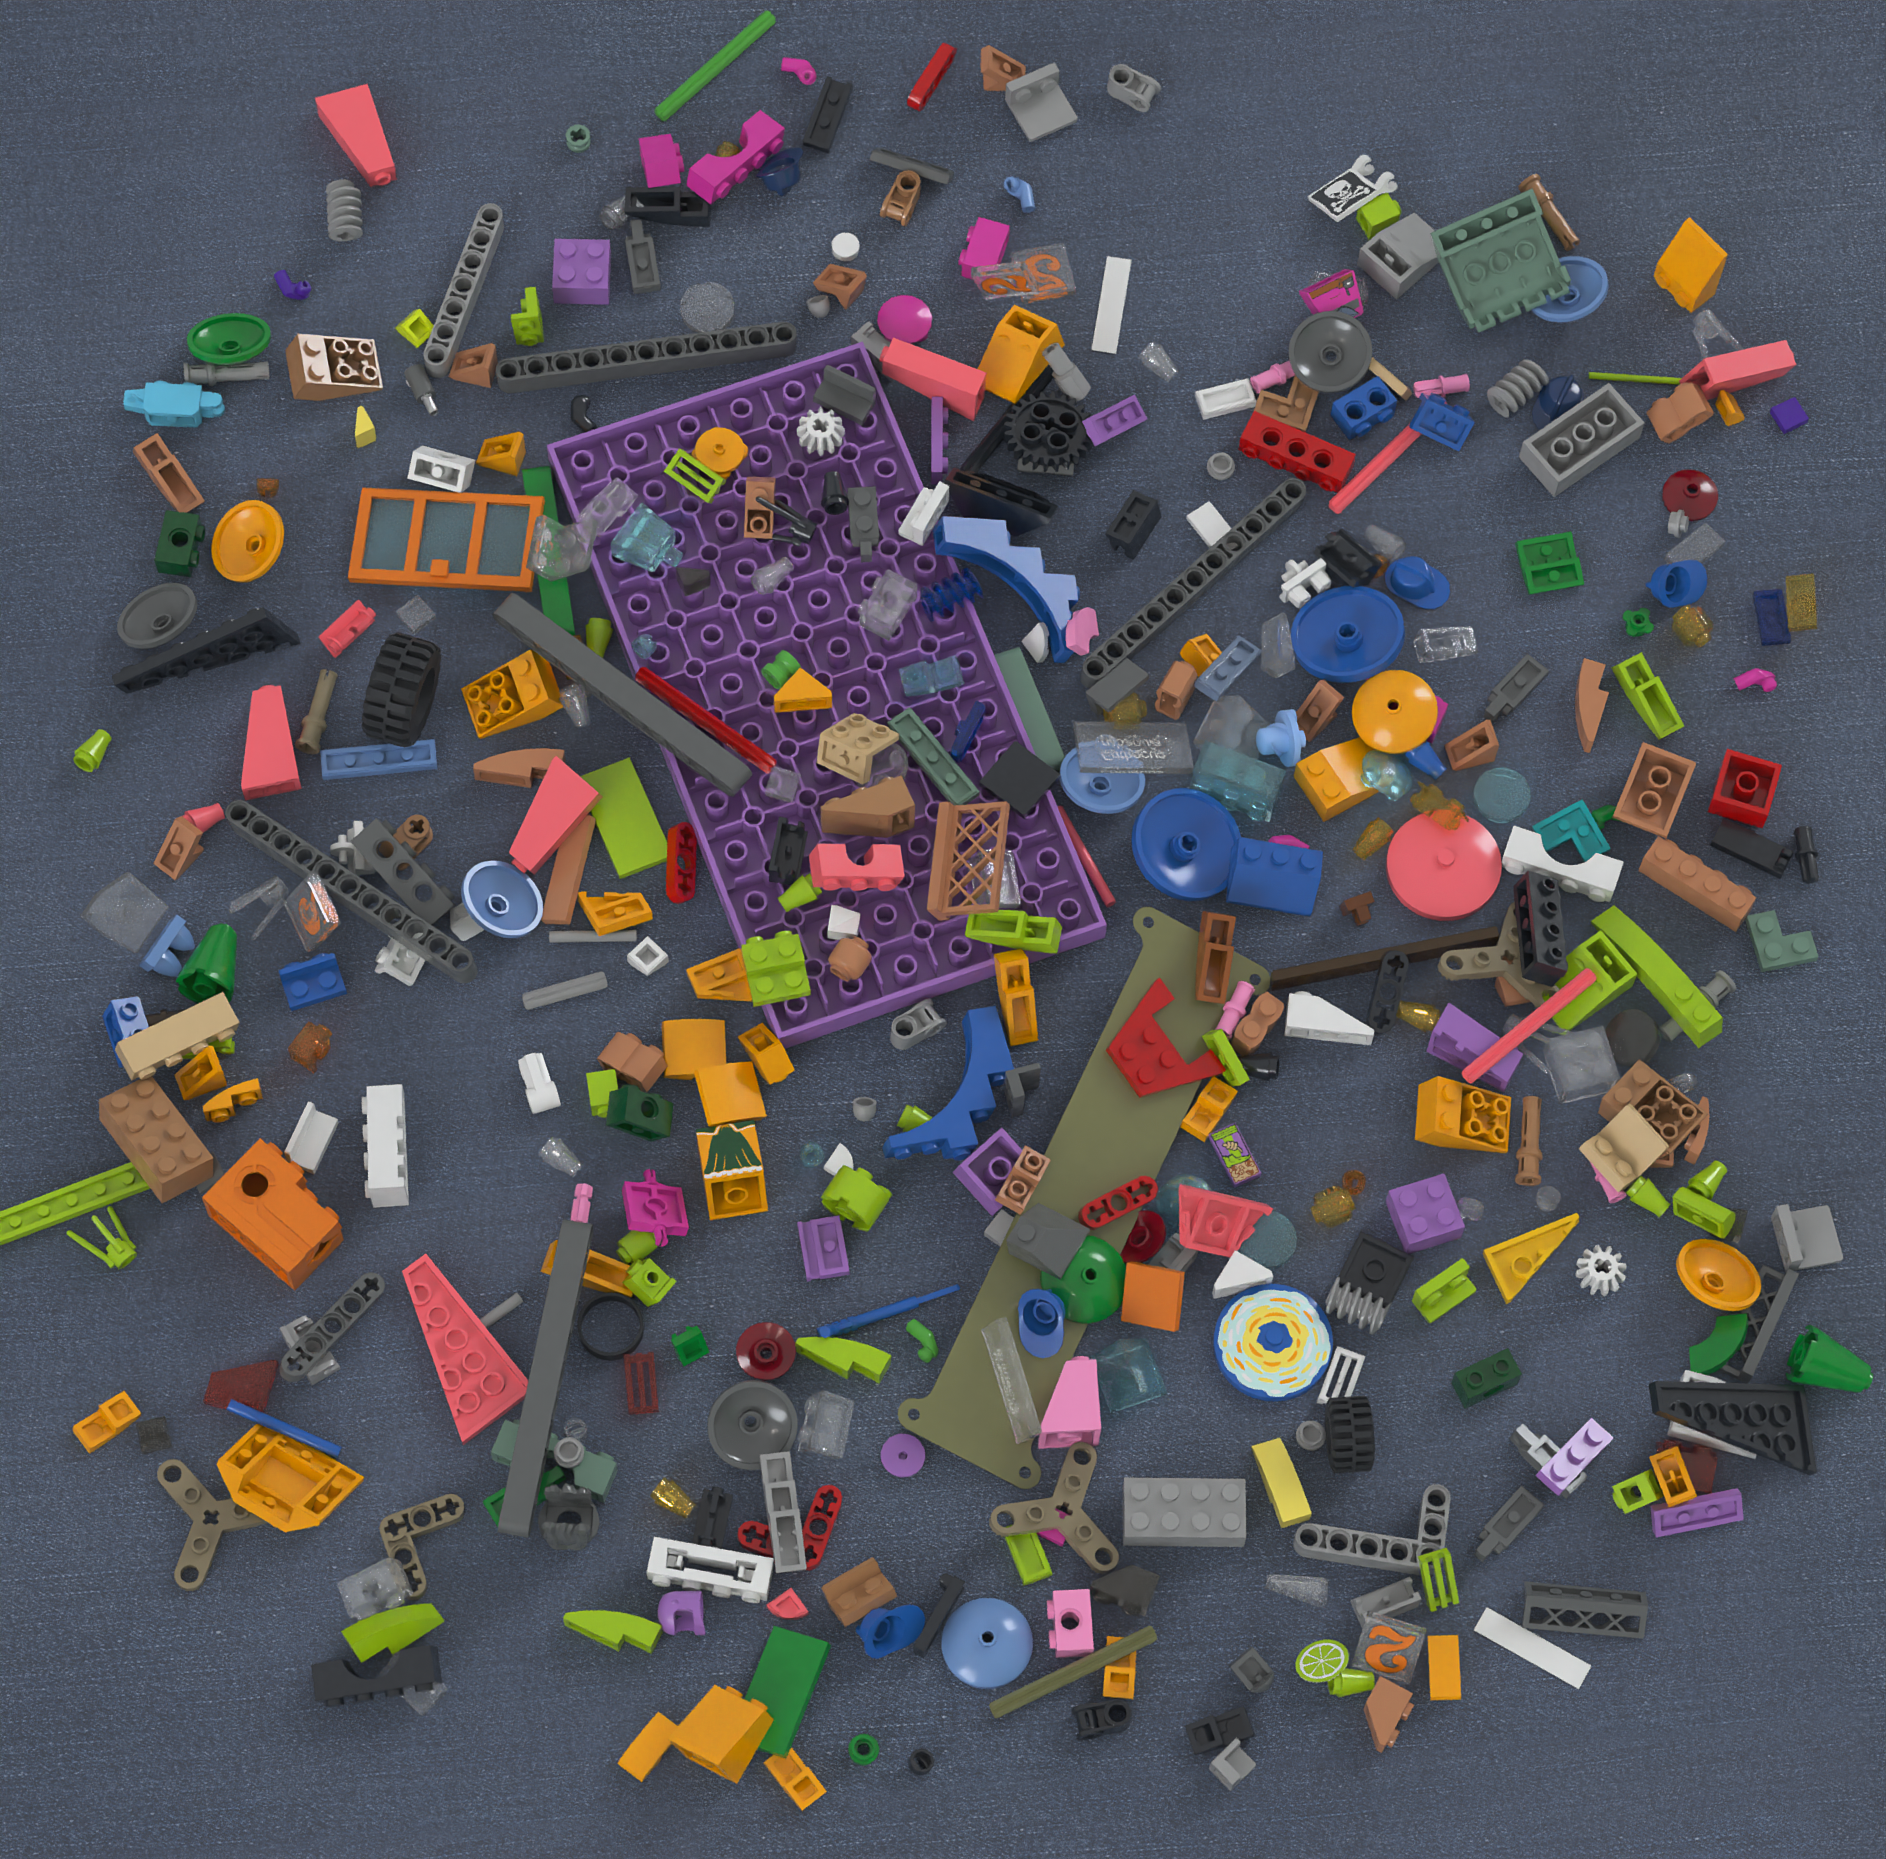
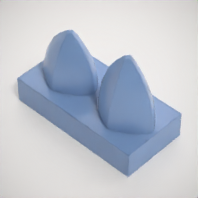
[139,915,195,977]

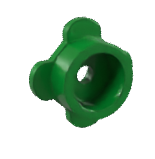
[1622,608,1654,636]

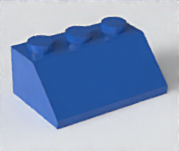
[1226,837,1323,917]

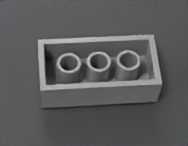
[1519,383,1644,497]
[1122,1478,1246,1547]

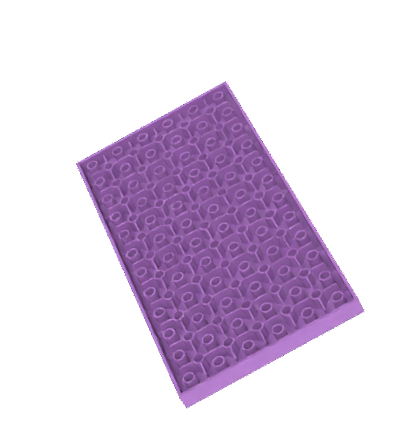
[547,342,1107,1049]

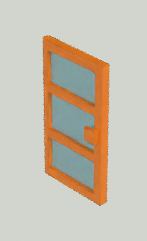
[348,487,545,592]

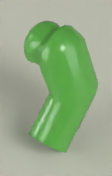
[906,1319,939,1363]

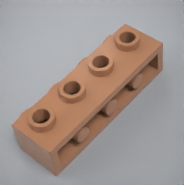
[1638,836,1757,932]

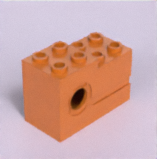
[202,1138,344,1291]

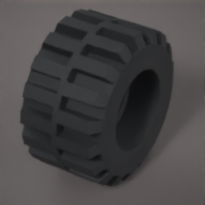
[1325,1396,1375,1473]

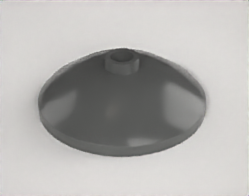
[1289,311,1372,393]
[117,583,198,649]
[707,1380,798,1470]

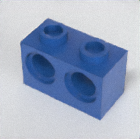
[1330,376,1397,440]

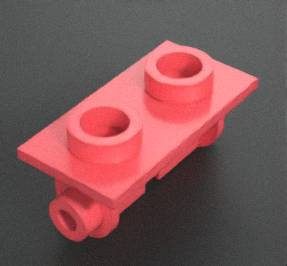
[318,599,376,658]

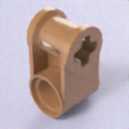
[880,170,921,226]
[379,814,433,871]

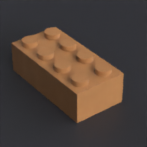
[99,1076,213,1203]

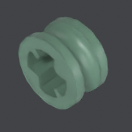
[566,124,591,153]

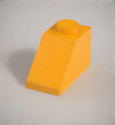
[738,1023,795,1085]

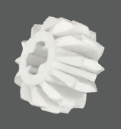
[797,407,845,456]
[1575,1245,1626,1296]

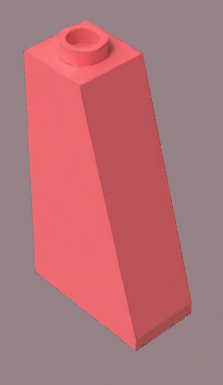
[315,84,397,187]
[879,337,987,421]
[1679,340,1796,400]
[241,685,302,800]
[509,756,603,875]

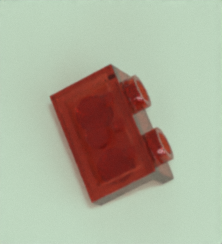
[1652,1439,1718,1493]

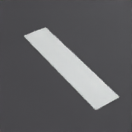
[1091,256,1131,354]
[1474,1607,1591,1689]

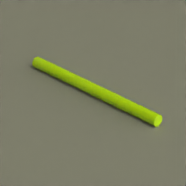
[1588,372,1681,385]

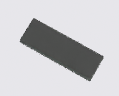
[870,147,955,184]

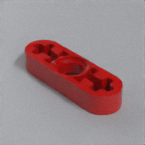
[907,42,957,112]
[666,822,697,904]
[1078,1176,1158,1230]

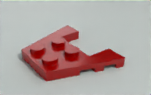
[1106,978,1226,1098]

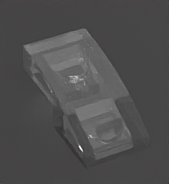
[577,477,639,537]

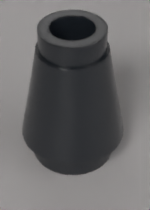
[821,471,849,515]
[1237,1052,1279,1081]

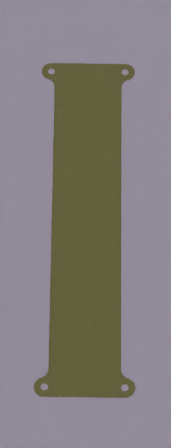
[898,907,1270,1489]

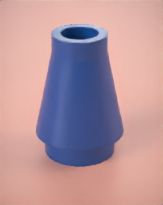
[1405,741,1447,781]

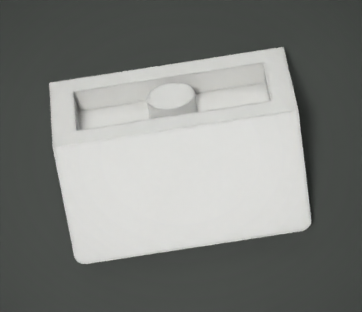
[284,1101,339,1174]

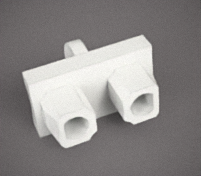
[1279,558,1332,609]
[330,821,376,877]

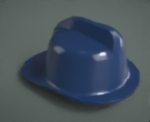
[756,147,803,196]
[1532,375,1585,430]

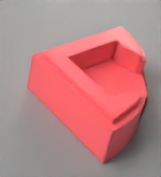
[766,1588,809,1620]

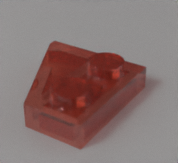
[203,1360,279,1413]

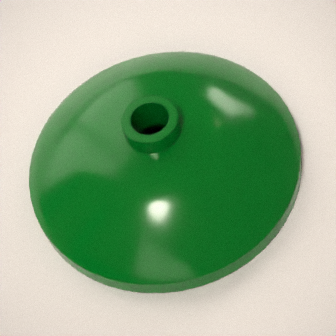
[187,313,271,365]
[1040,1235,1126,1324]

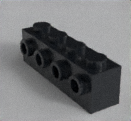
[1513,870,1568,987]

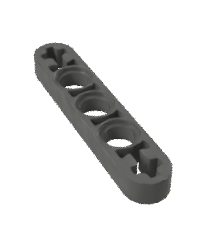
[279,1272,385,1382]

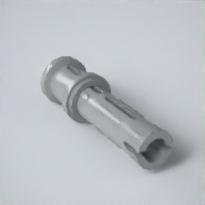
[184,361,269,387]
[1658,970,1736,1042]

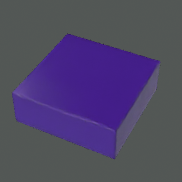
[1770,397,1809,434]

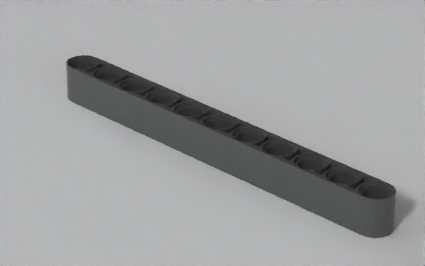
[496,322,797,393]
[1080,478,1306,688]
[492,593,753,797]
[225,800,478,983]
[498,1219,593,1538]

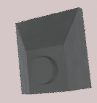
[1006,1203,1090,1280]

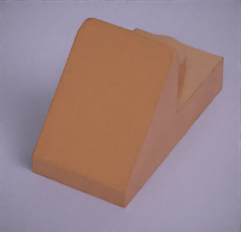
[981,45,1026,91]
[813,264,867,310]
[1296,679,1344,742]
[153,816,204,880]

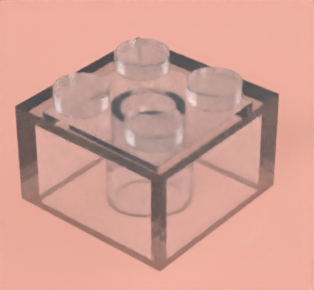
[1543,1026,1620,1104]

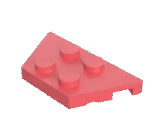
[1179,1184,1273,1258]

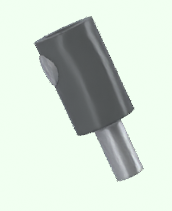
[404,364,439,416]

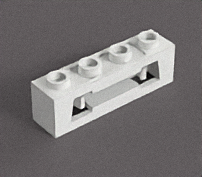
[647,1537,774,1603]

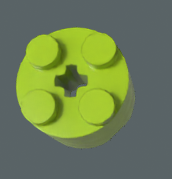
[821,1165,892,1231]

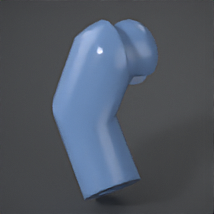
[1004,176,1035,213]

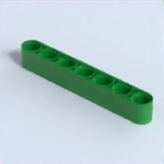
[522,465,576,638]

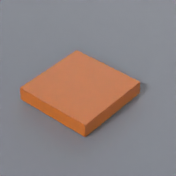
[1121,1261,1185,1332]

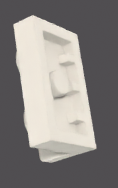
[899,481,949,546]
[375,922,425,986]

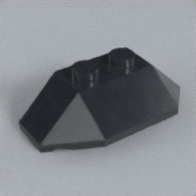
[944,468,1058,537]

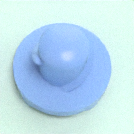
[1256,709,1306,767]

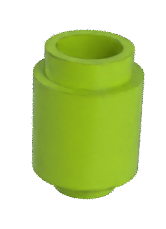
[616,1230,657,1264]

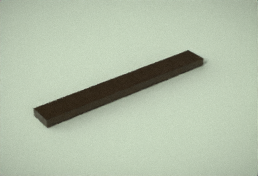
[1270,926,1499,991]

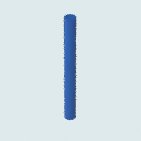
[227,1399,342,1458]

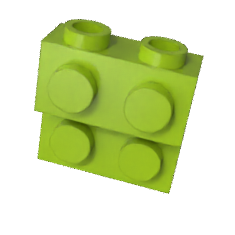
[741,931,811,1007]

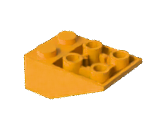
[978,305,1065,404]
[461,649,565,739]
[1415,1076,1511,1153]

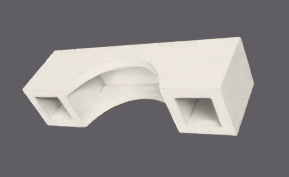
[1502,826,1623,903]

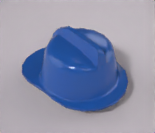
[1385,556,1450,609]
[1646,560,1707,608]
[1018,1289,1065,1358]
[856,1604,925,1659]

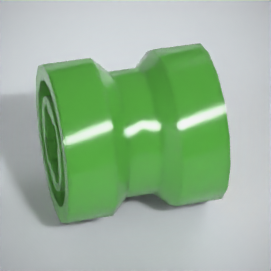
[761,650,801,690]

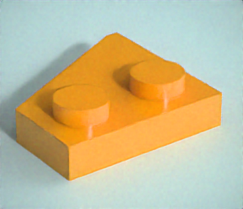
[577,891,653,936]
[686,948,752,1002]

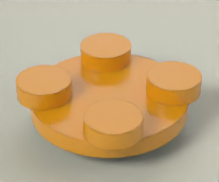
[692,427,748,479]

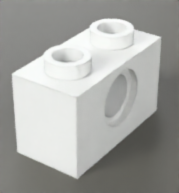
[408,446,475,493]

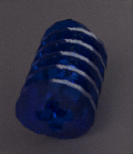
[920,568,983,622]

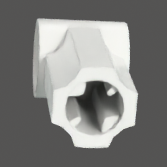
[518,1053,561,1114]

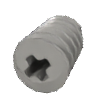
[326,179,363,241]
[1487,359,1549,418]
[1325,1277,1392,1335]

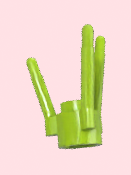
[66,1206,137,1269]

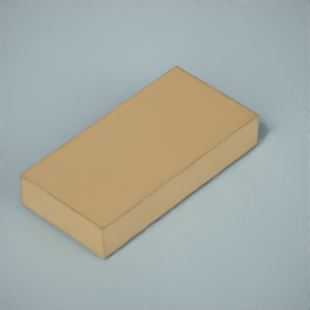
[1369,357,1412,401]

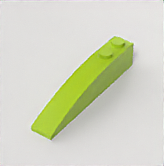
[1591,905,1723,1048]

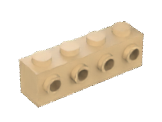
[115,992,240,1081]

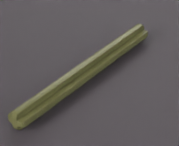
[989,1626,1157,1718]

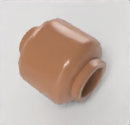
[828,937,872,982]

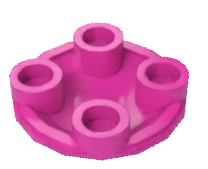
[877,295,932,344]

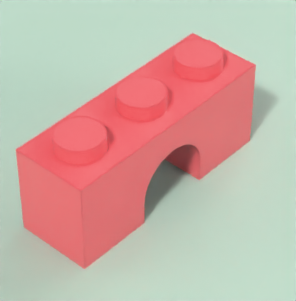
[809,844,905,891]

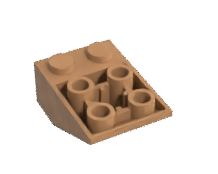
[285,334,383,401]
[821,775,915,838]
[1598,1059,1708,1154]

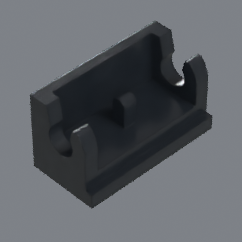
[1105,490,1161,560]
[1313,529,1382,588]
[769,817,808,885]

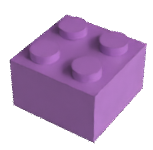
[552,239,611,305]
[953,1127,1022,1216]
[1385,1173,1465,1254]

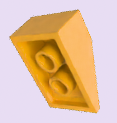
[1654,217,1728,313]
[1294,737,1397,822]

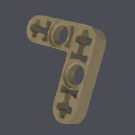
[379,1494,465,1600]

